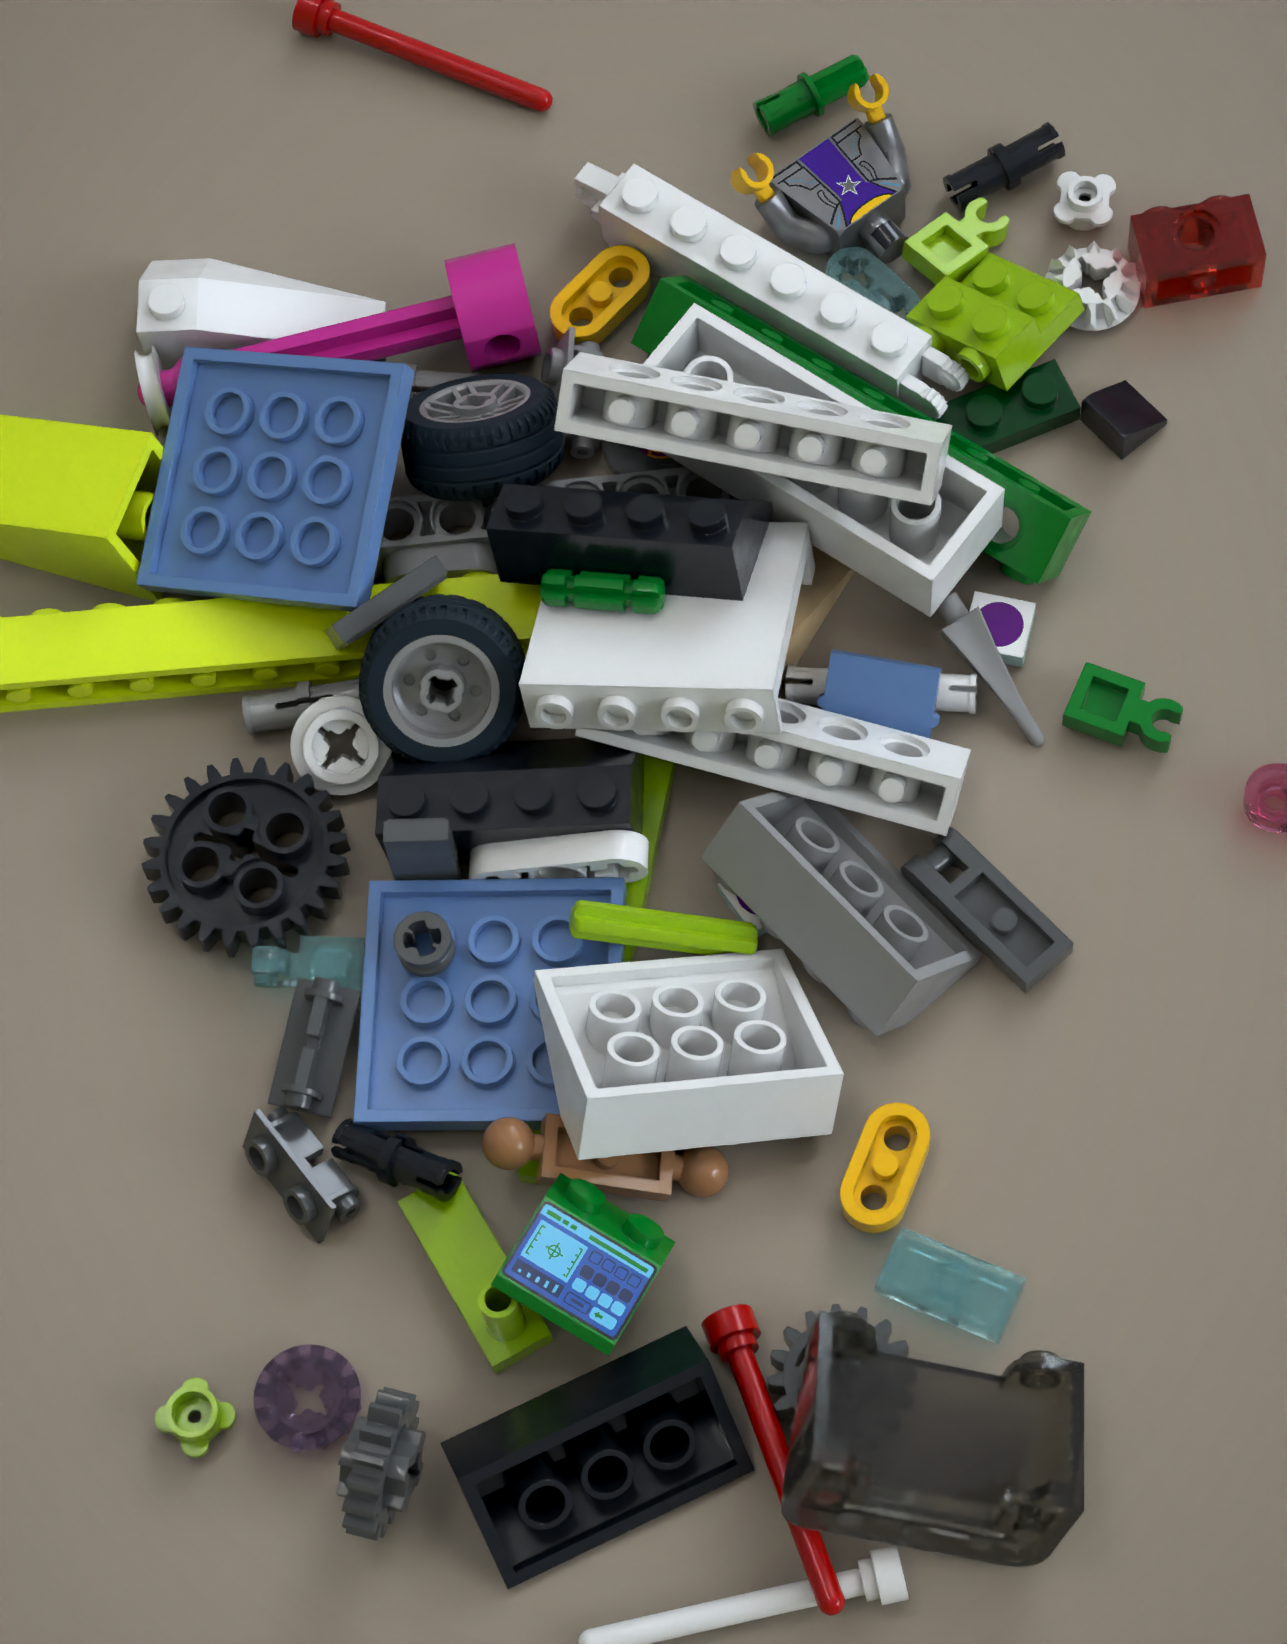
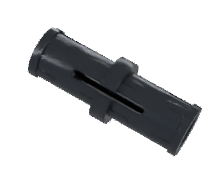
[943,122,1065,212]
[331,1118,463,1202]

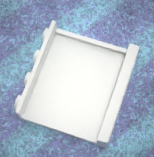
[519,522,815,734]

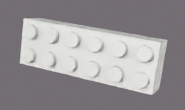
[643,303,1005,617]

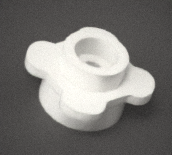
[1054,171,1116,231]

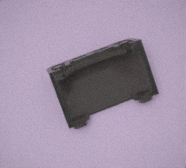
[781,1310,1084,1567]

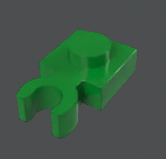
[1062,662,1183,753]

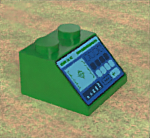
[491,1173,676,1356]

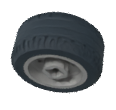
[400,373,565,501]
[359,594,525,763]

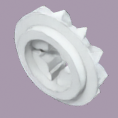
[1045,241,1141,331]
[290,694,391,795]

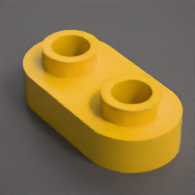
[550,245,651,345]
[840,1102,930,1233]

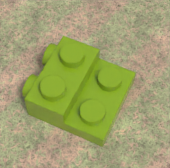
[906,252,1085,391]

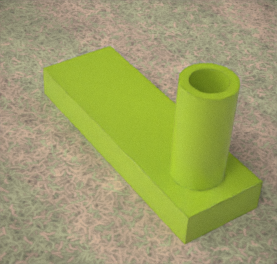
[397,1172,553,1374]

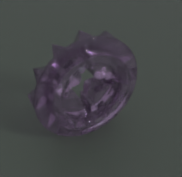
[254,1344,362,1453]

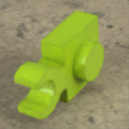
[902,197,1010,285]

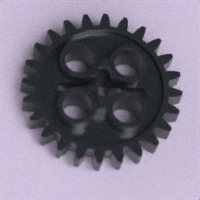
[142,757,351,958]

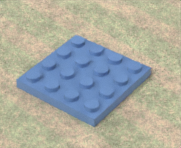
[136,347,415,612]
[353,877,627,1131]

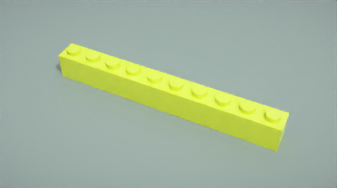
[0,571,541,713]

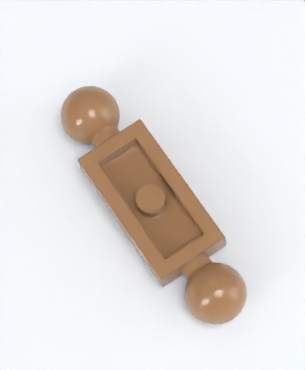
[482,1113,729,1202]

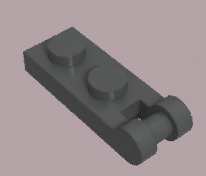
[900,827,1073,994]

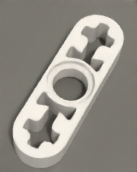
[469,830,649,883]

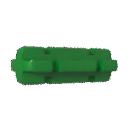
[540,569,666,614]

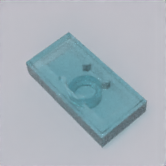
[875,1227,1026,1345]

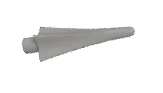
[937,592,1044,746]

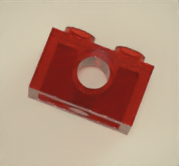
[1127,194,1267,308]

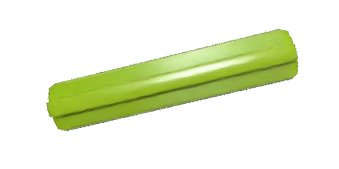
[569,900,758,955]

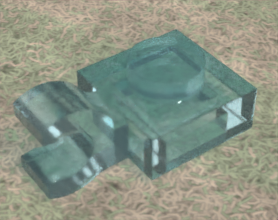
[251,936,365,1007]

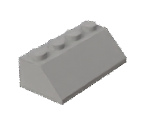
[700,791,983,1036]

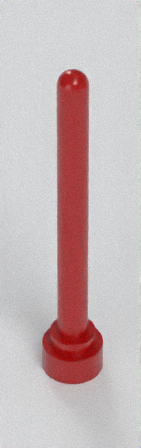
[292,0,553,112]
[701,1304,845,1616]

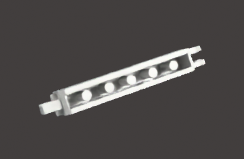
[574,162,970,420]

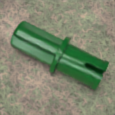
[753,54,869,137]

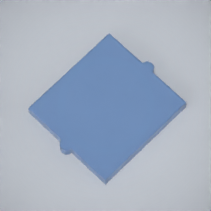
[817,649,942,739]

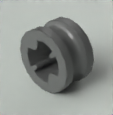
[394,911,455,977]

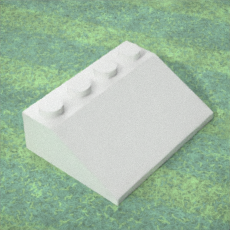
[533,949,844,1160]

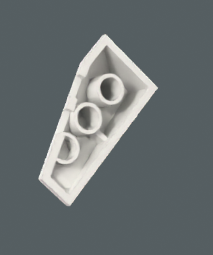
[136,258,387,369]

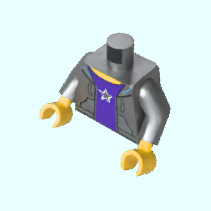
[731,74,911,264]

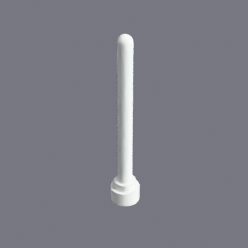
[578,1545,909,1644]

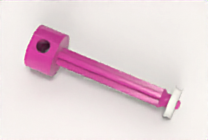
[134,243,542,437]

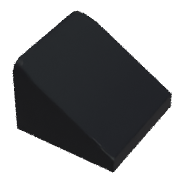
[1080,380,1167,460]

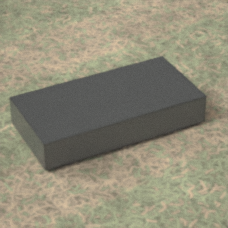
[324,555,448,650]
[383,818,462,880]

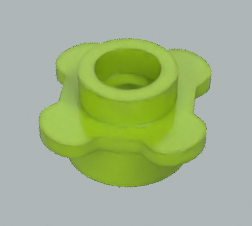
[155,1377,236,1458]

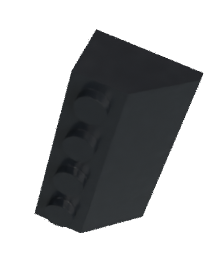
[486,484,773,601]
[375,738,645,863]
[440,1326,755,1589]

